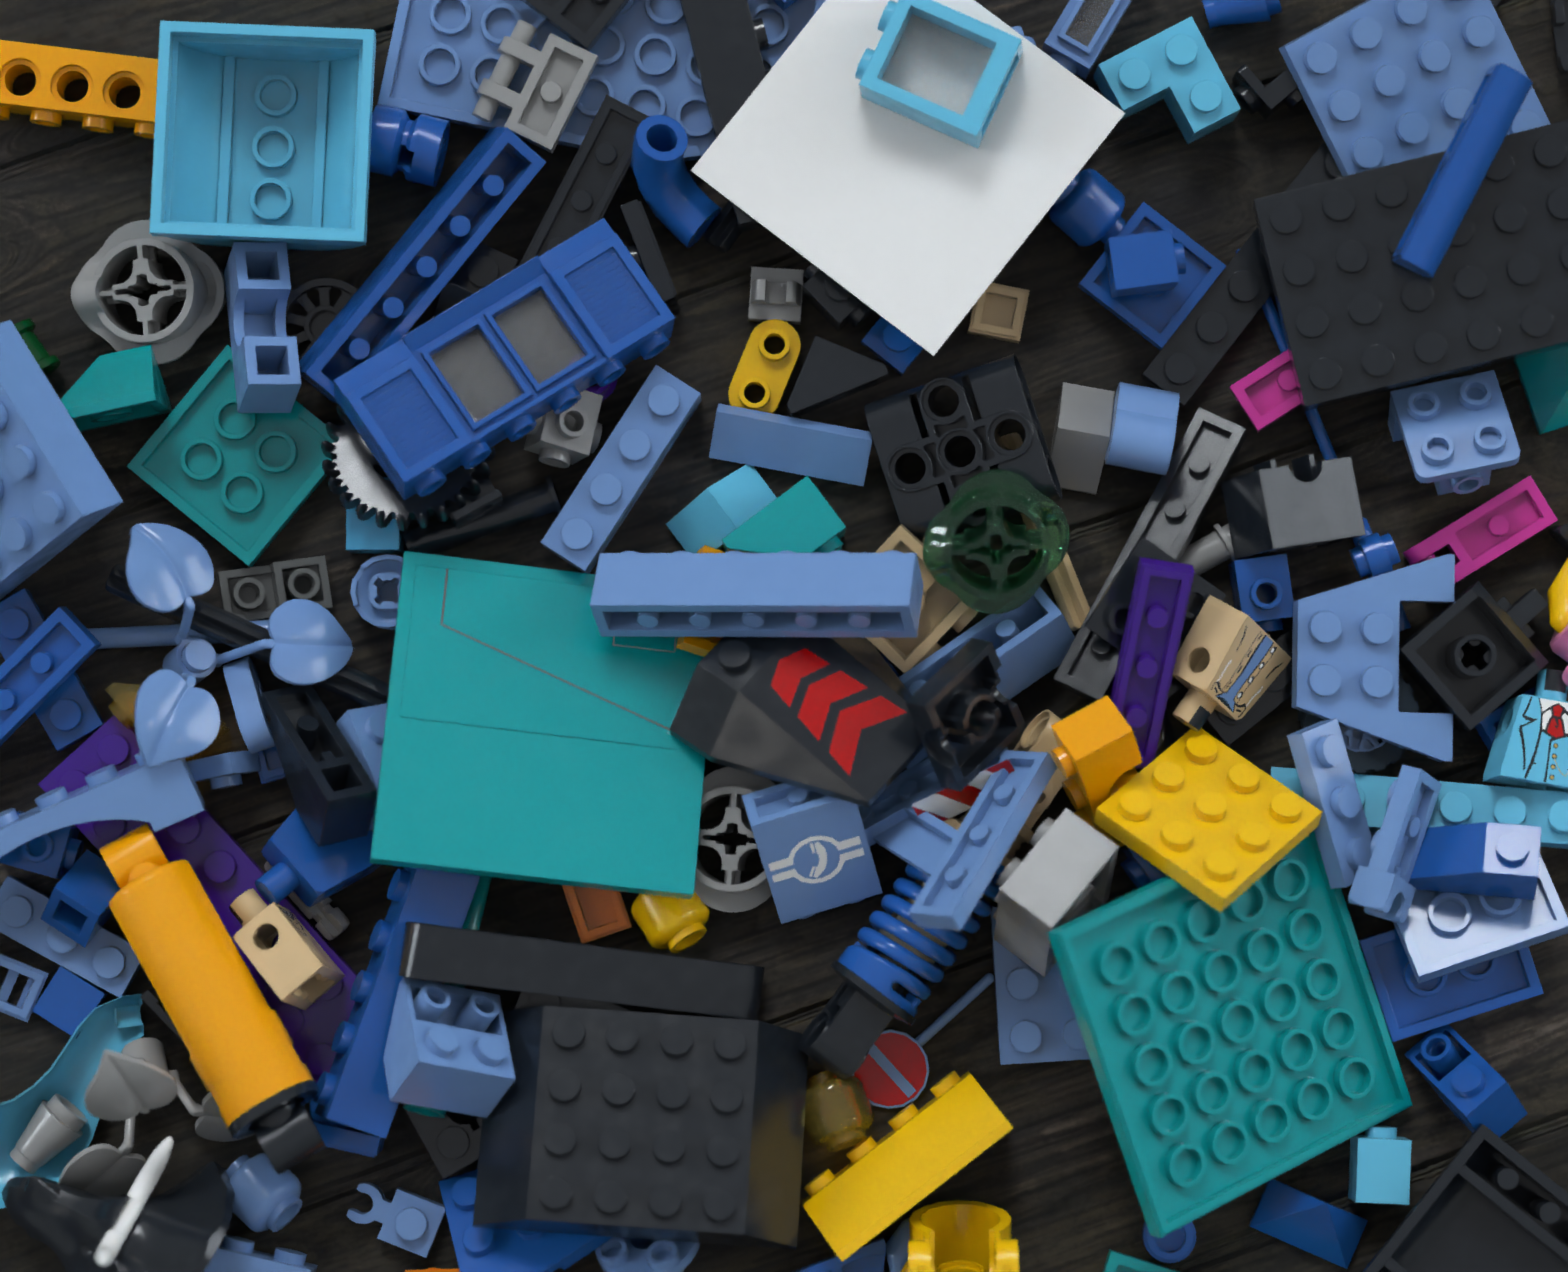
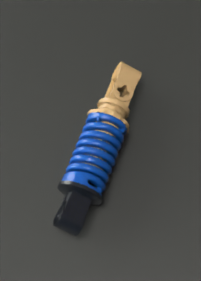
[799,710,1067,1080]

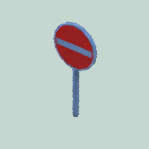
[852,973,995,1109]

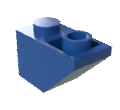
[1404,1024,1528,1137]

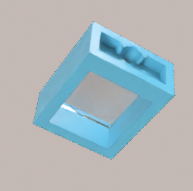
[855,0,1023,149]

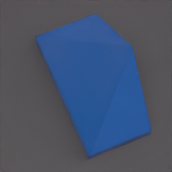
[1249,1179,1368,1269]

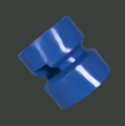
[370,104,450,187]

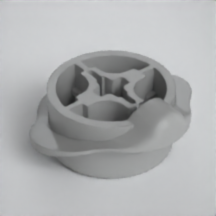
[70,220,227,365]
[694,767,775,913]

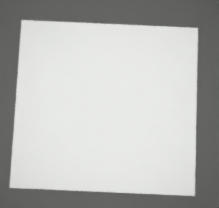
[691,0,1125,356]

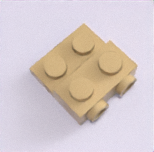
[865,524,980,673]

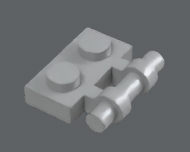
[472,20,599,153]

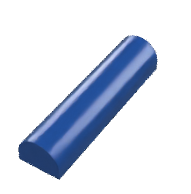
[1392,63,1533,278]

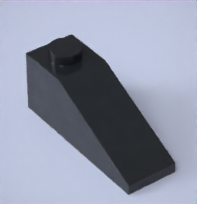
[261,685,377,847]

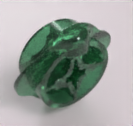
[923,469,1070,614]

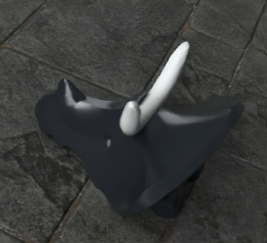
[2,1136,235,1272]

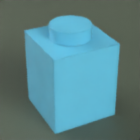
[1348,1126,1412,1205]

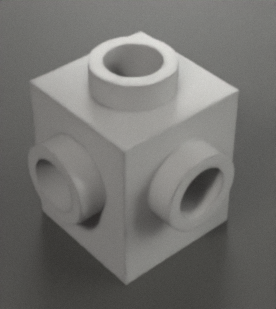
[524,390,603,468]

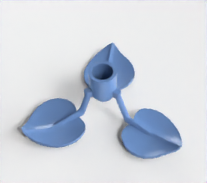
[125,523,353,768]

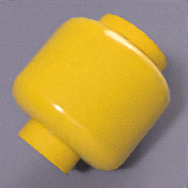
[631,891,709,953]

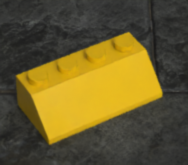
[802,1070,1013,1262]

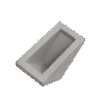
[1050,382,1115,495]

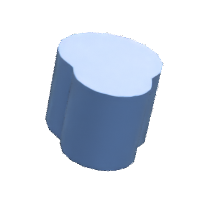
[1105,382,1180,475]

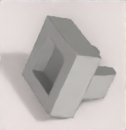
[748,267,804,325]

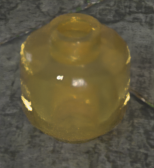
[804,1071,875,1152]

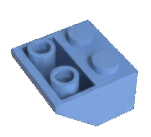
[383,977,516,1118]

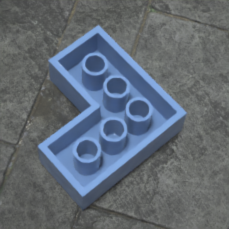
[0,320,123,600]

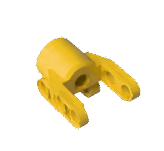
[900,1200,1019,1272]

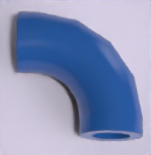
[631,115,722,248]

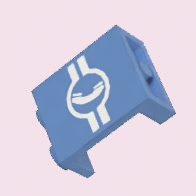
[742,783,883,924]

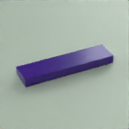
[1110,557,1195,769]

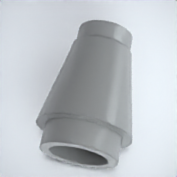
[9,1093,88,1174]

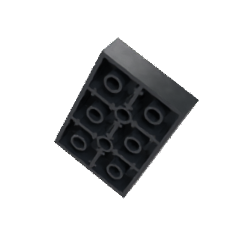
[1253,120,1568,412]

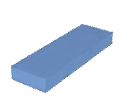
[709,403,872,487]

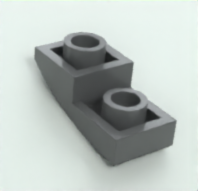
[216,555,333,621]

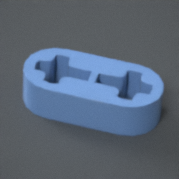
[223,656,275,754]

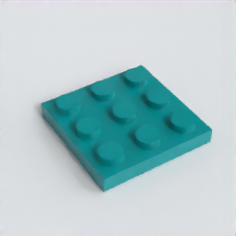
[127,345,335,567]

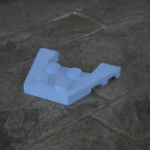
[1291,554,1455,762]

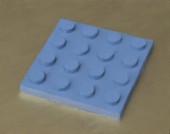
[1279,0,1550,177]

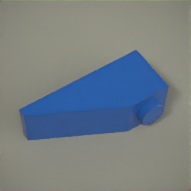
[1409,822,1542,900]

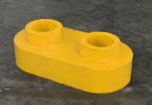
[728,319,801,414]

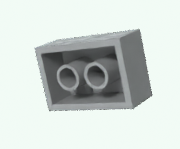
[993,808,1119,977]

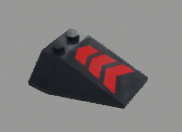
[670,637,924,807]

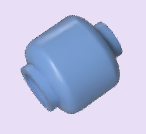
[226,1153,302,1232]

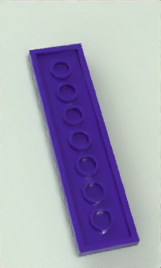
[38,713,357,1084]

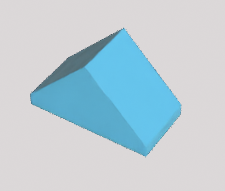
[666,465,777,553]

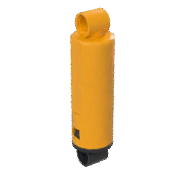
[99,823,327,1175]

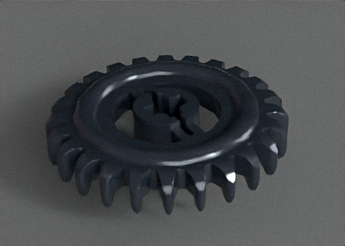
[321,379,496,531]

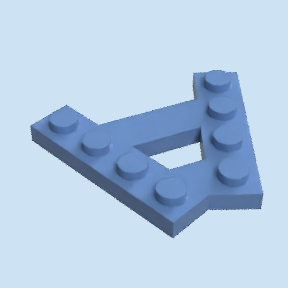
[857,747,1057,931]

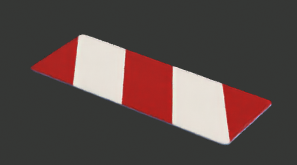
[912,759,1015,821]

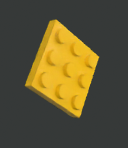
[1093,728,1322,913]

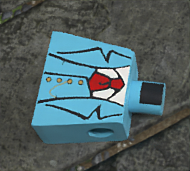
[1483,669,1568,792]

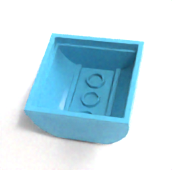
[149,21,376,251]

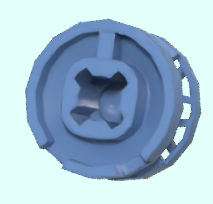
[350,554,403,630]

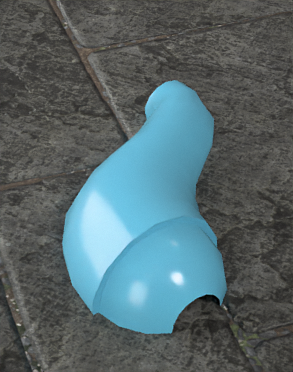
[0,994,144,1209]

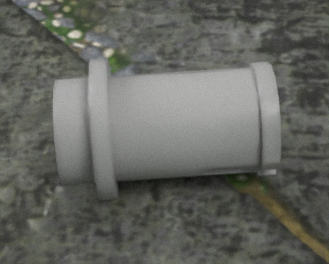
[1180,523,1235,575]

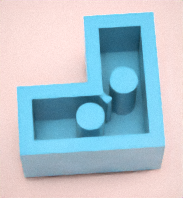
[1093,16,1241,144]

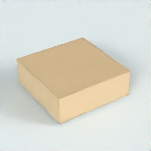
[968,283,1030,344]

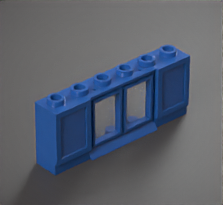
[334,218,675,500]

